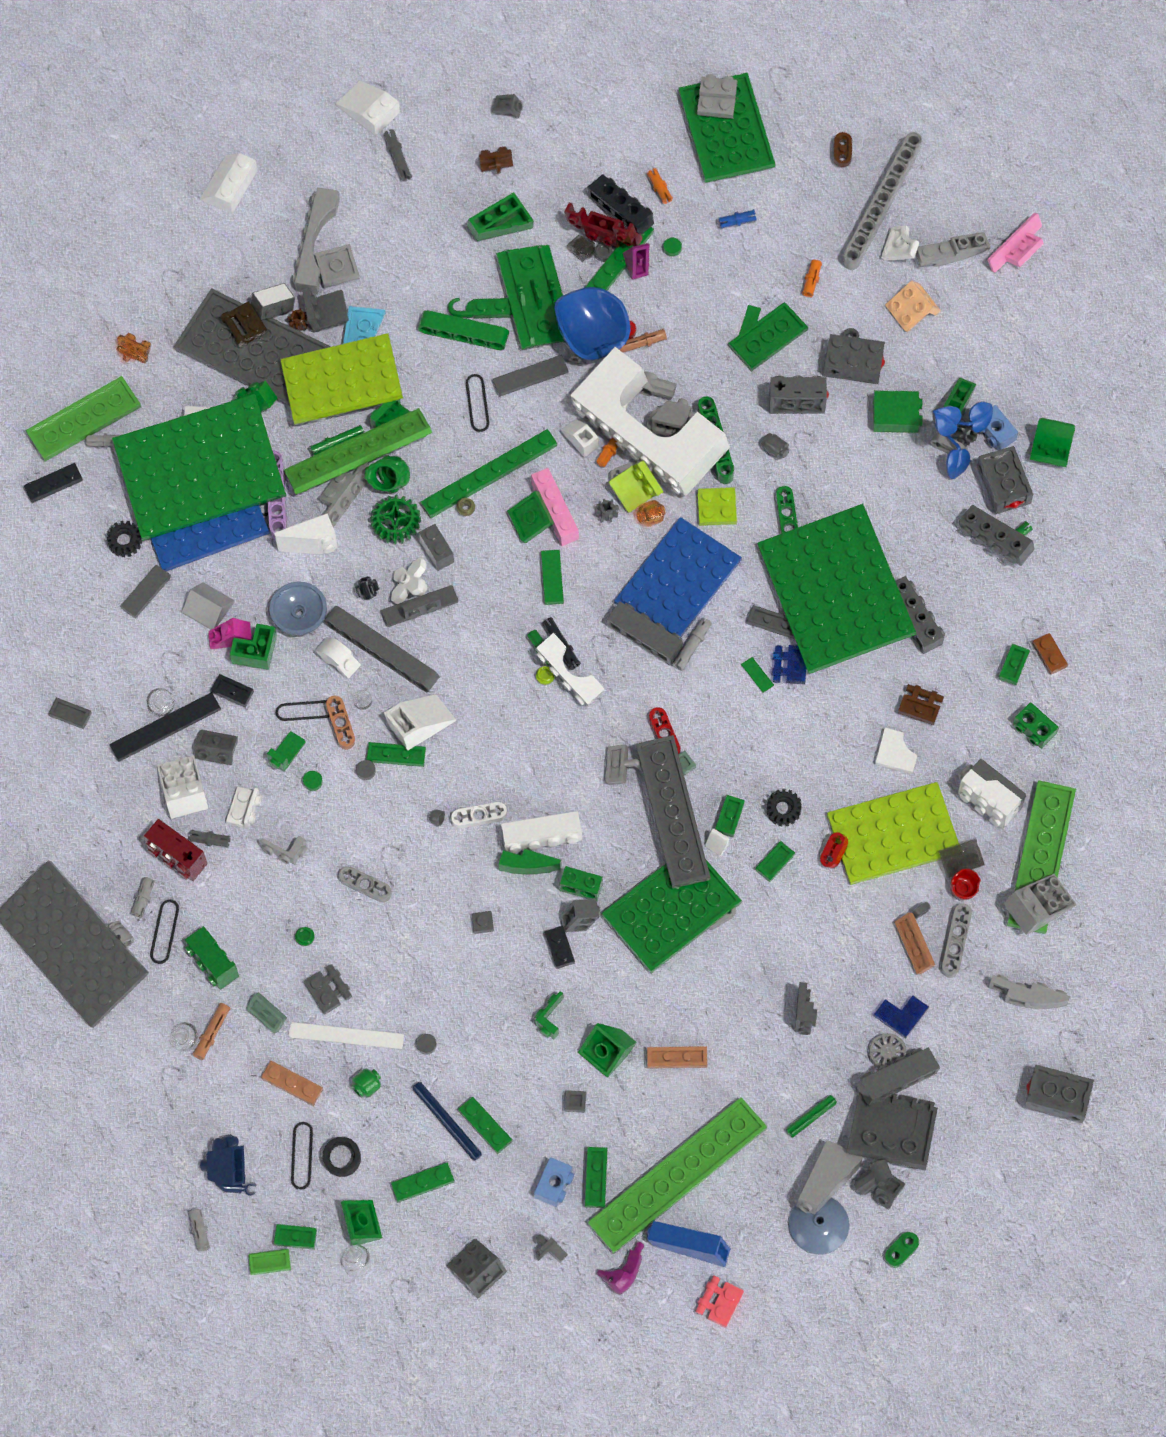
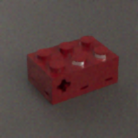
[144,818,208,881]

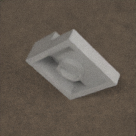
[697,74,737,119]

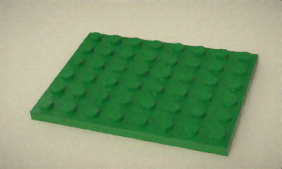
[112,394,287,541]
[757,503,917,674]

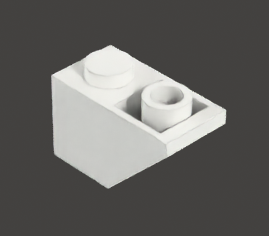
[561,419,599,457]

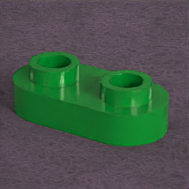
[885,1232,919,1268]

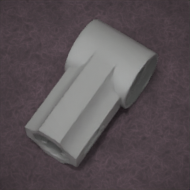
[639,372,676,400]

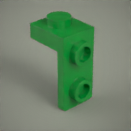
[267,731,306,772]
[535,991,564,1040]

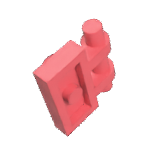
[695,1275,744,1328]

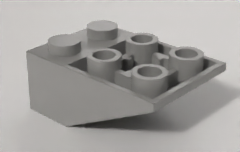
[1003,874,1077,935]

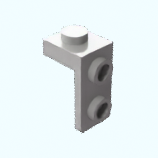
[260,836,307,865]

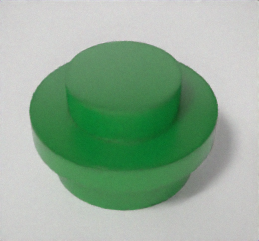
[295,927,315,946]

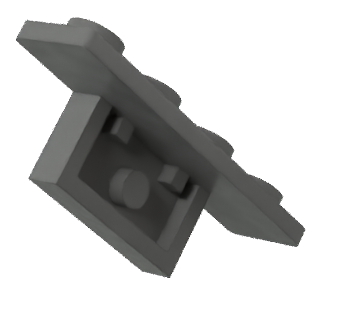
[382,585,459,627]

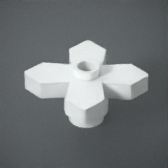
[391,558,427,604]

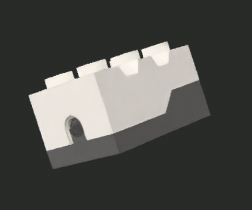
[958,758,1026,829]

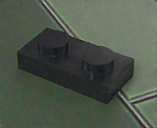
[211,674,254,708]
[544,926,575,969]

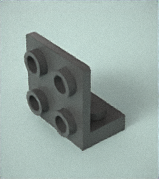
[302,288,349,332]
[447,1239,508,1299]

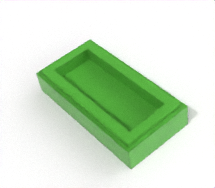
[248,1249,291,1275]

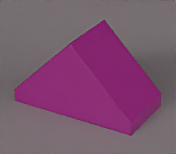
[623,243,650,280]

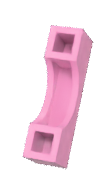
[531,468,579,546]

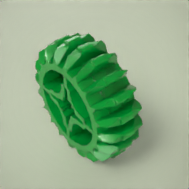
[370,494,421,544]

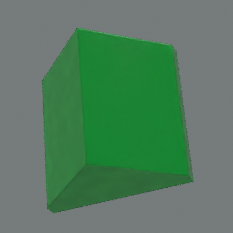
[341,1200,382,1247]

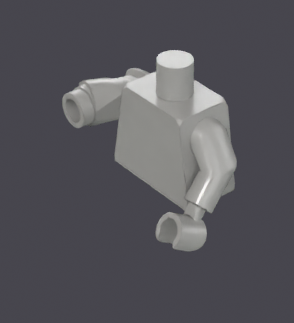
[646,398,696,437]

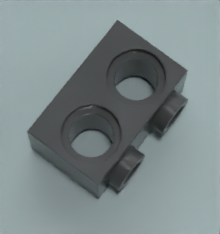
[561,899,600,932]

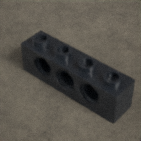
[587,174,654,235]

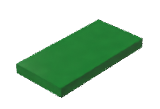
[728,302,808,371]

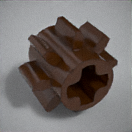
[287,308,310,331]

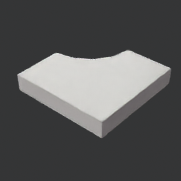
[881,226,919,261]
[875,728,918,774]

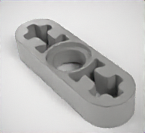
[339,866,392,902]

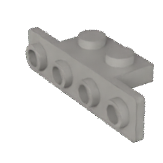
[319,463,369,528]

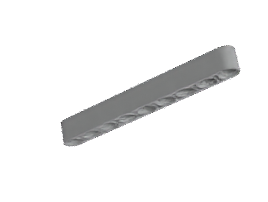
[843,132,922,270]

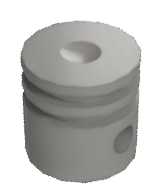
[109,921,135,948]

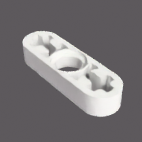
[451,802,507,829]

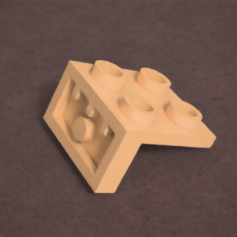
[886,281,941,332]

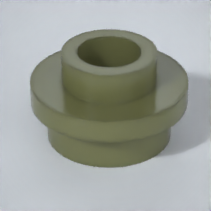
[457,498,475,516]

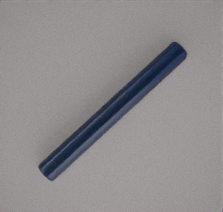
[413,1082,482,1161]

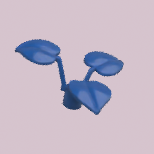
[933,401,993,480]

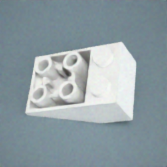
[384,694,456,750]
[157,755,209,819]

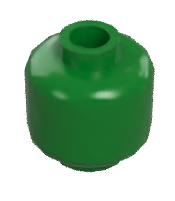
[351,1068,381,1098]

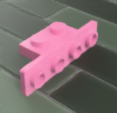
[988,213,1044,272]

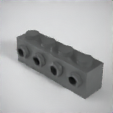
[959,504,1035,566]
[895,576,945,654]
[607,601,683,665]
[857,1047,940,1106]

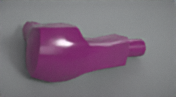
[596,1241,645,1295]

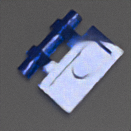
[771,645,806,684]

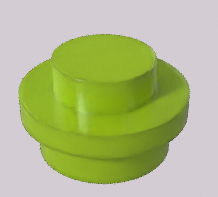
[536,666,555,685]

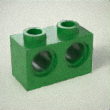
[1013,702,1059,749]
[560,866,603,902]

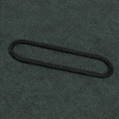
[466,374,490,432]
[275,700,339,721]
[150,899,179,964]
[291,1122,313,1190]

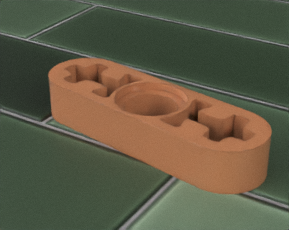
[326,696,355,750]

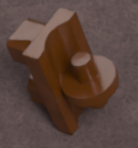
[479,146,513,174]

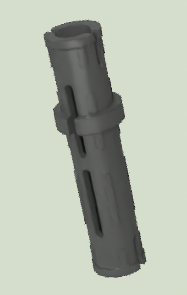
[384,129,412,181]

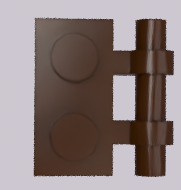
[898,684,944,725]

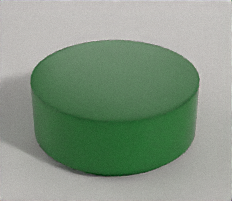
[663,237,682,257]
[303,771,323,791]

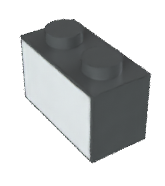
[251,283,295,320]
[419,524,454,571]

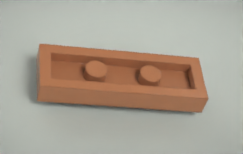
[895,913,935,974]
[647,1046,707,1069]
[261,1061,323,1106]

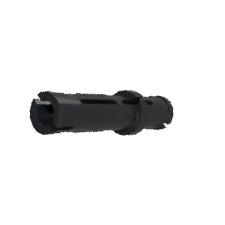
[542,617,581,670]

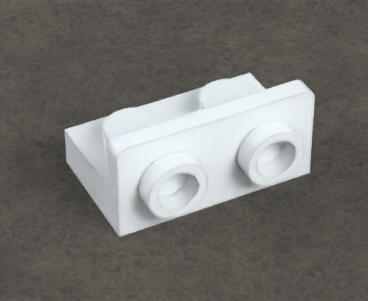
[226,786,262,830]

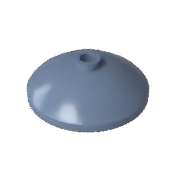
[270,581,327,635]
[789,1197,849,1255]

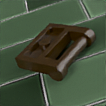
[220,301,267,346]

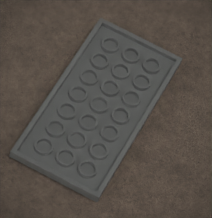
[174,288,331,406]
[0,860,149,1028]

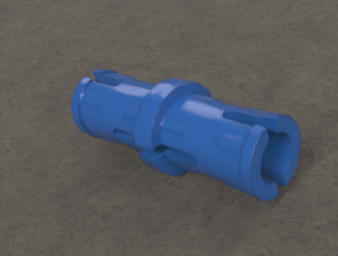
[718,209,757,229]

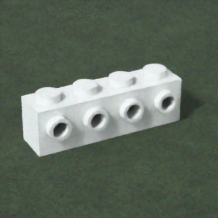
[501,811,582,853]

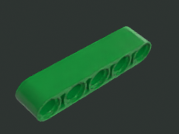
[418,310,510,350]
[698,396,734,484]

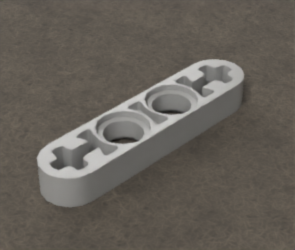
[942,904,972,978]

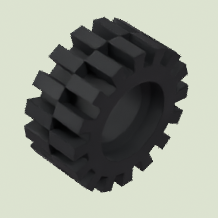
[107,521,142,557]
[766,789,802,827]

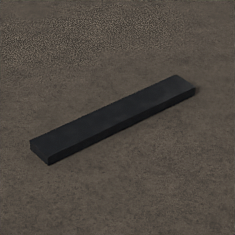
[109,692,221,762]

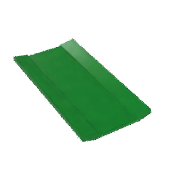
[496,245,565,350]

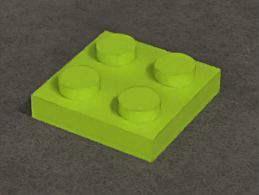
[698,487,737,526]

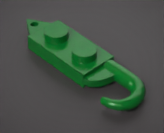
[447,298,512,319]

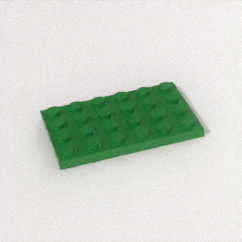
[678,72,776,183]
[602,860,742,973]

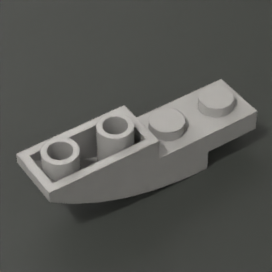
[916,232,990,267]
[989,975,1070,1009]

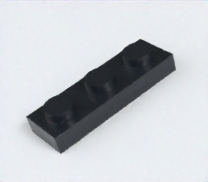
[23,463,83,503]

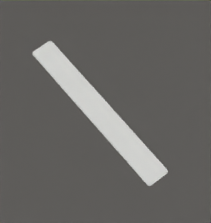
[289,1022,404,1049]

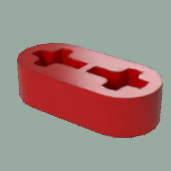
[820,832,848,869]

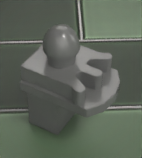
[536,1234,568,1263]

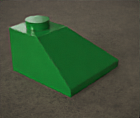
[578,1023,637,1078]

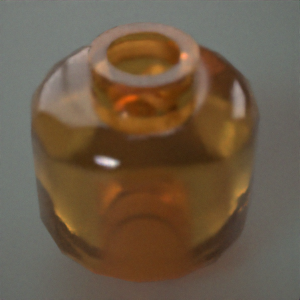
[636,500,666,527]

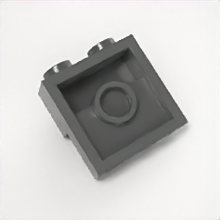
[795,982,817,1035]

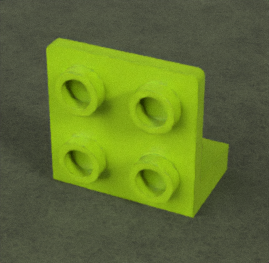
[608,460,664,513]

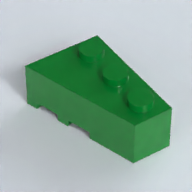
[467,192,534,241]
[184,926,239,990]

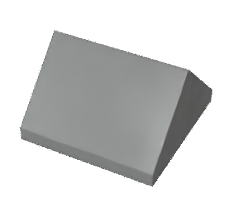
[182,582,235,630]

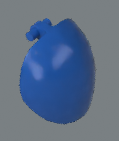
[555,287,630,360]

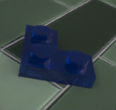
[874,996,929,1039]

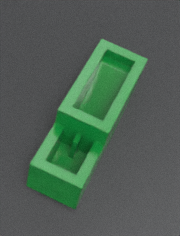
[498,849,562,875]

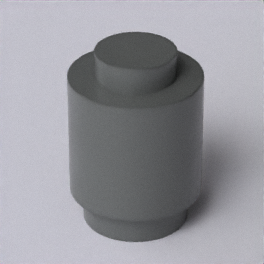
[761,433,790,459]

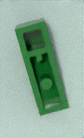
[943,377,976,426]

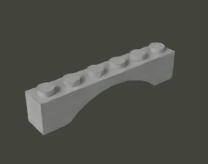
[293,187,340,295]

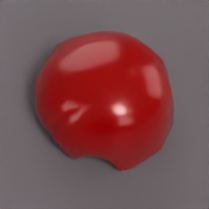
[950,868,981,900]

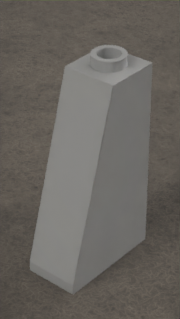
[796,1140,863,1215]

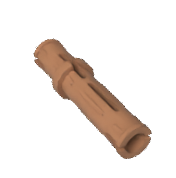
[619,328,667,353]
[192,1003,231,1060]

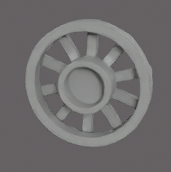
[869,1033,907,1068]

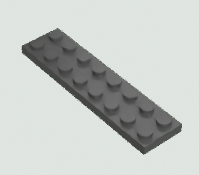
[636,735,710,888]

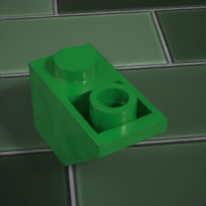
[231,380,278,411]

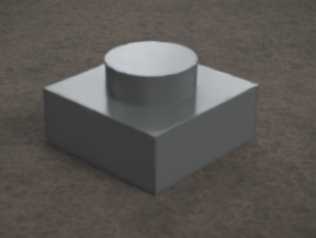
[472,911,494,934]
[565,1090,586,1113]

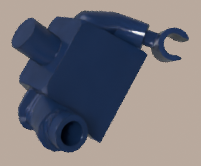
[200,1134,257,1196]

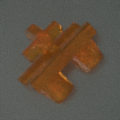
[116,333,151,364]

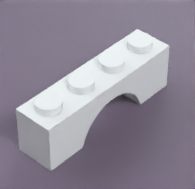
[536,633,605,707]

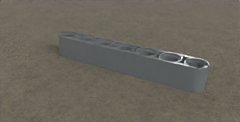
[324,606,440,692]

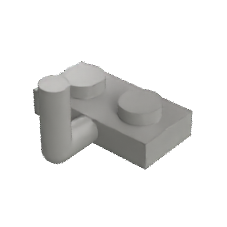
[605,745,642,785]

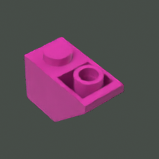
[208,618,252,649]

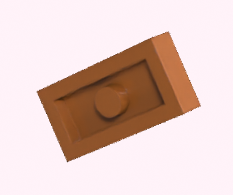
[1032,633,1068,675]

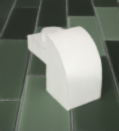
[315,637,361,679]

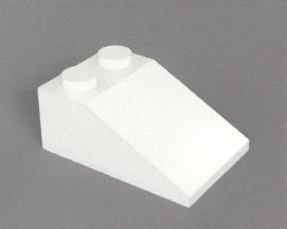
[336,80,400,136]
[274,514,338,554]

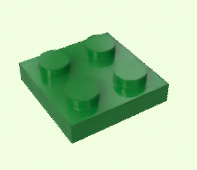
[508,491,554,543]

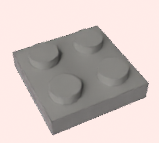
[315,244,360,288]

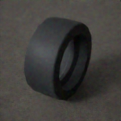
[323,1137,361,1177]

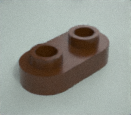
[834,132,852,167]

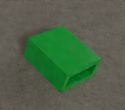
[873,390,923,433]

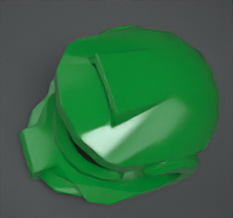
[364,455,410,493]

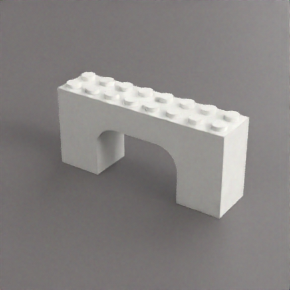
[570,347,730,496]

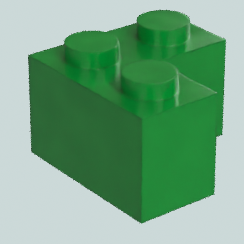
[230,624,277,670]

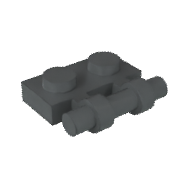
[304,964,352,1015]

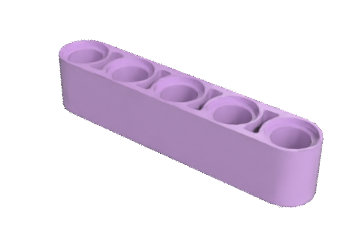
[268,450,288,540]

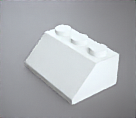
[200,153,258,214]

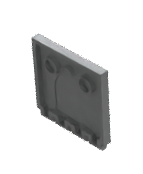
[847,1091,938,1171]

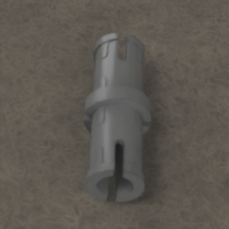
[190,830,230,848]

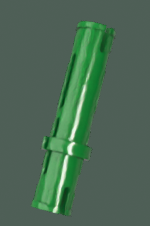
[309,425,364,456]

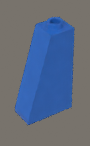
[647,1221,731,1267]

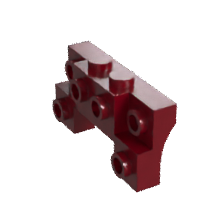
[564,202,642,248]

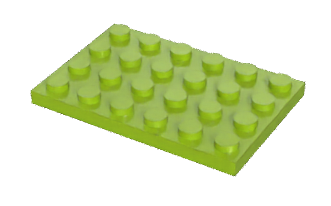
[281,333,403,424]
[827,782,962,885]

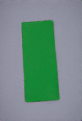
[739,305,761,335]
[741,657,774,693]

